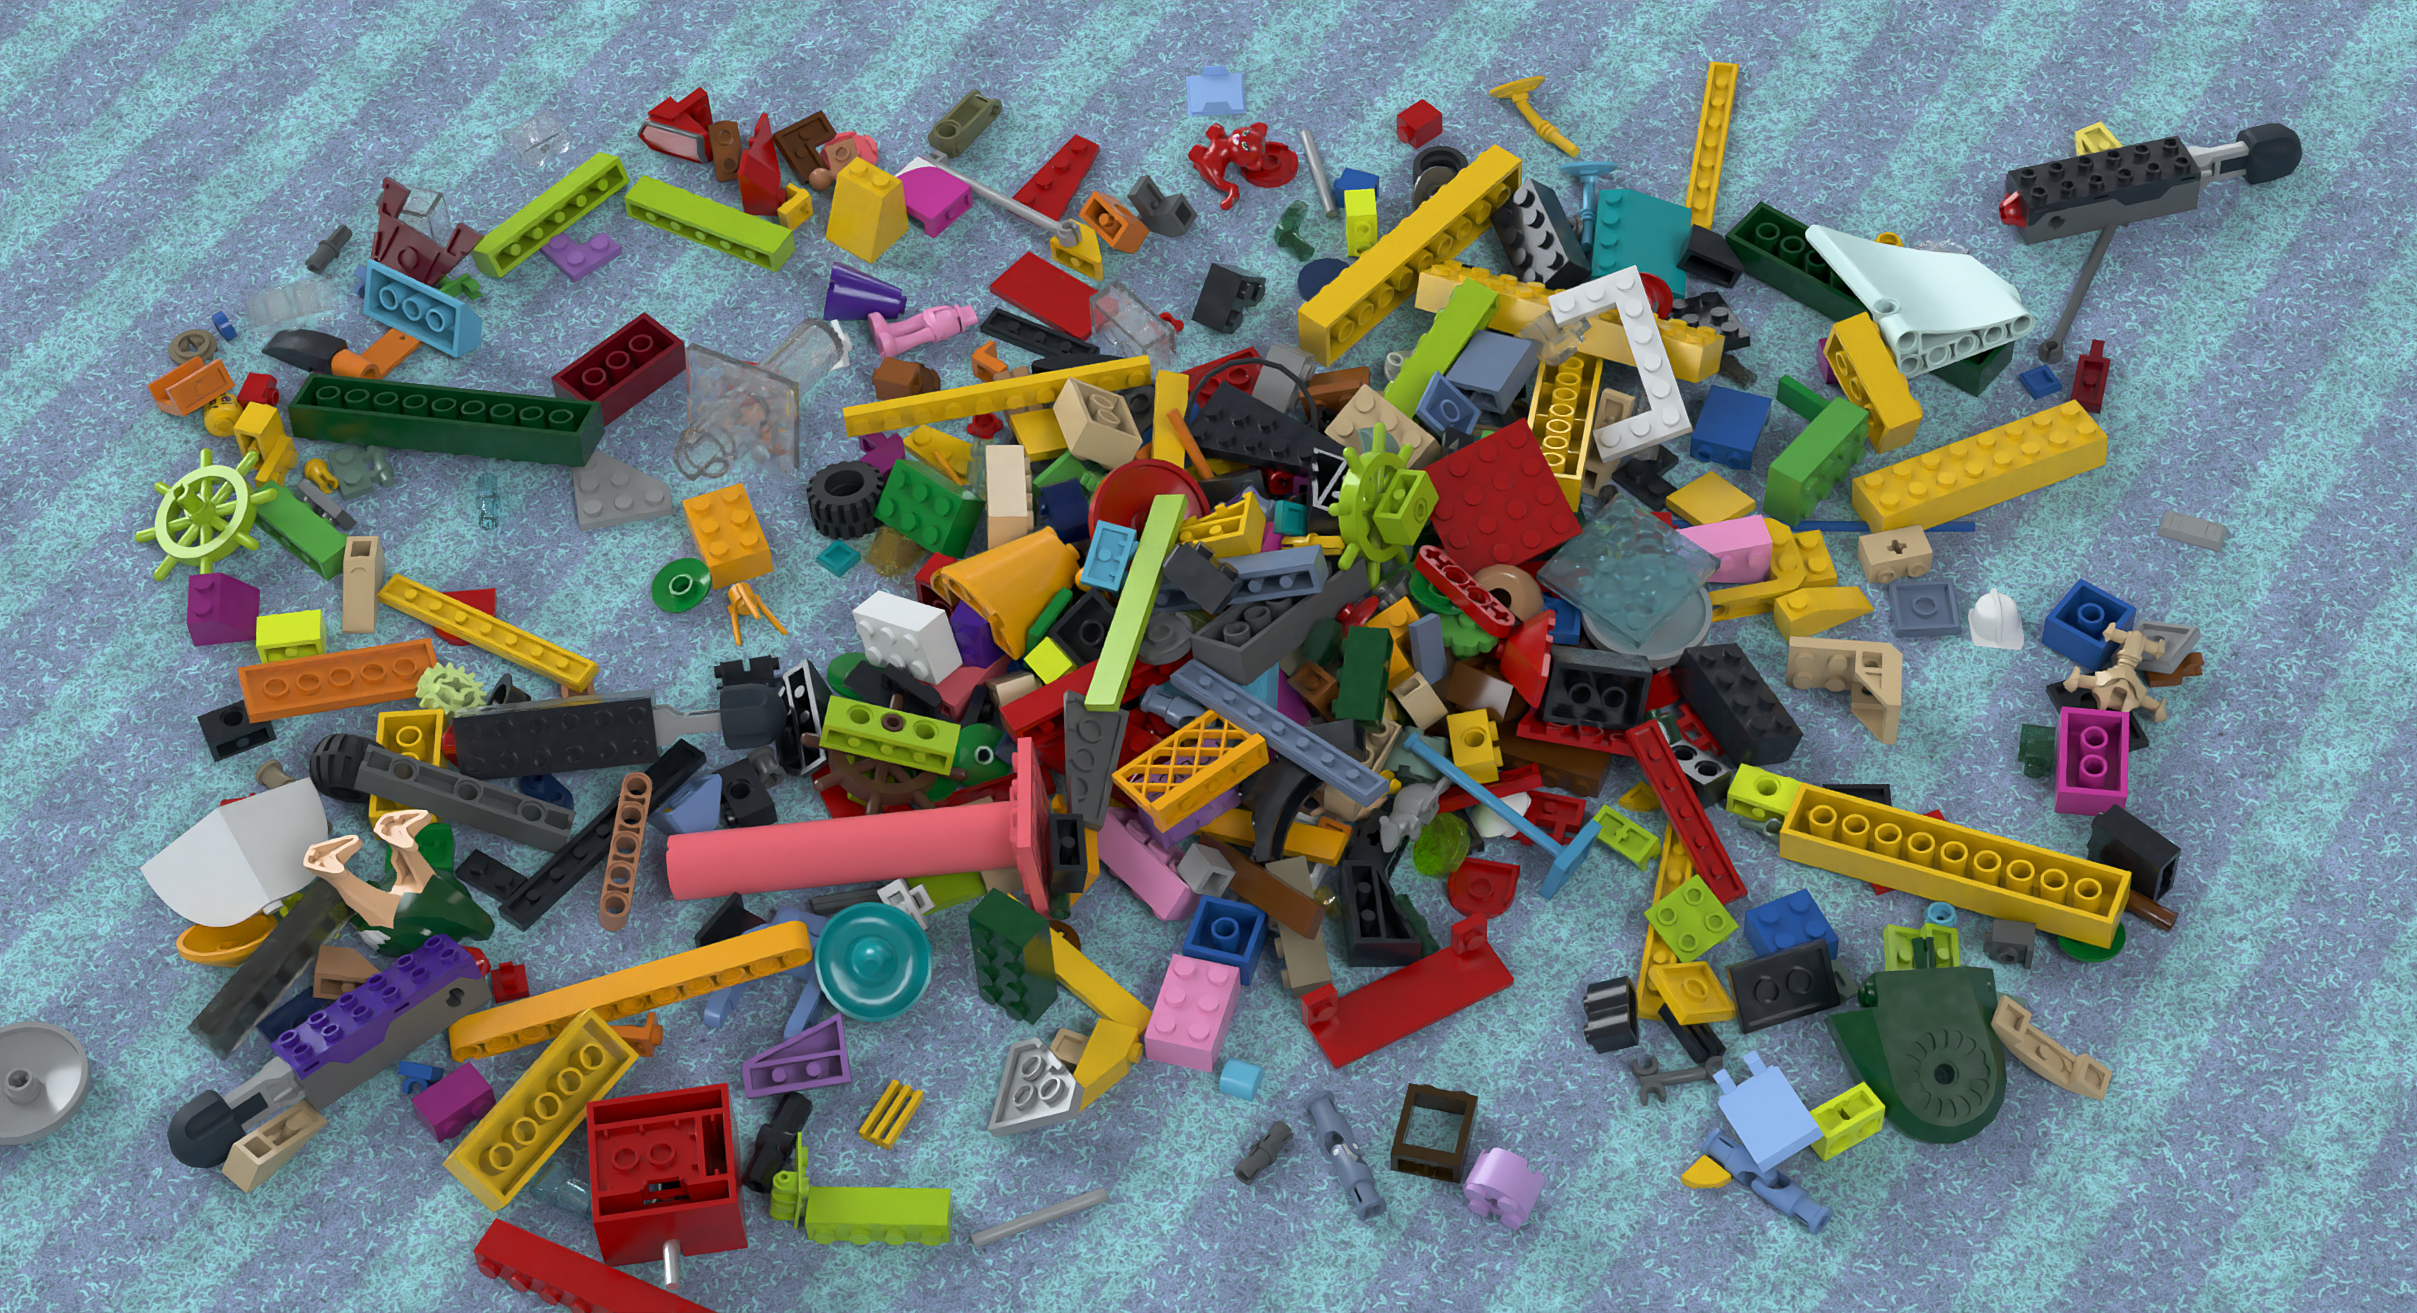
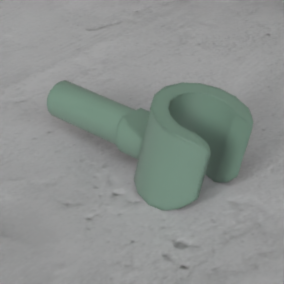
[1740,818,1783,844]

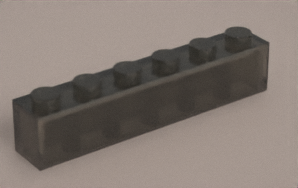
[187,877,356,1061]

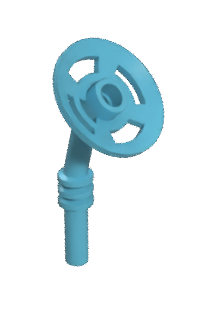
[1559,161,1618,252]

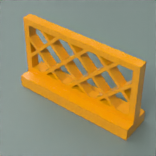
[1111,709,1269,833]

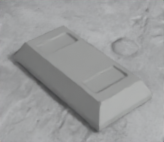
[2157,510,2228,552]

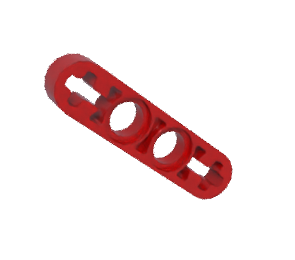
[1414,545,1515,638]

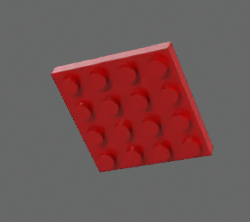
[1419,417,1583,577]

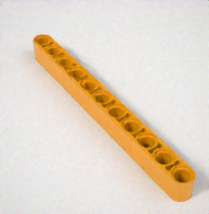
[448,921,813,1063]

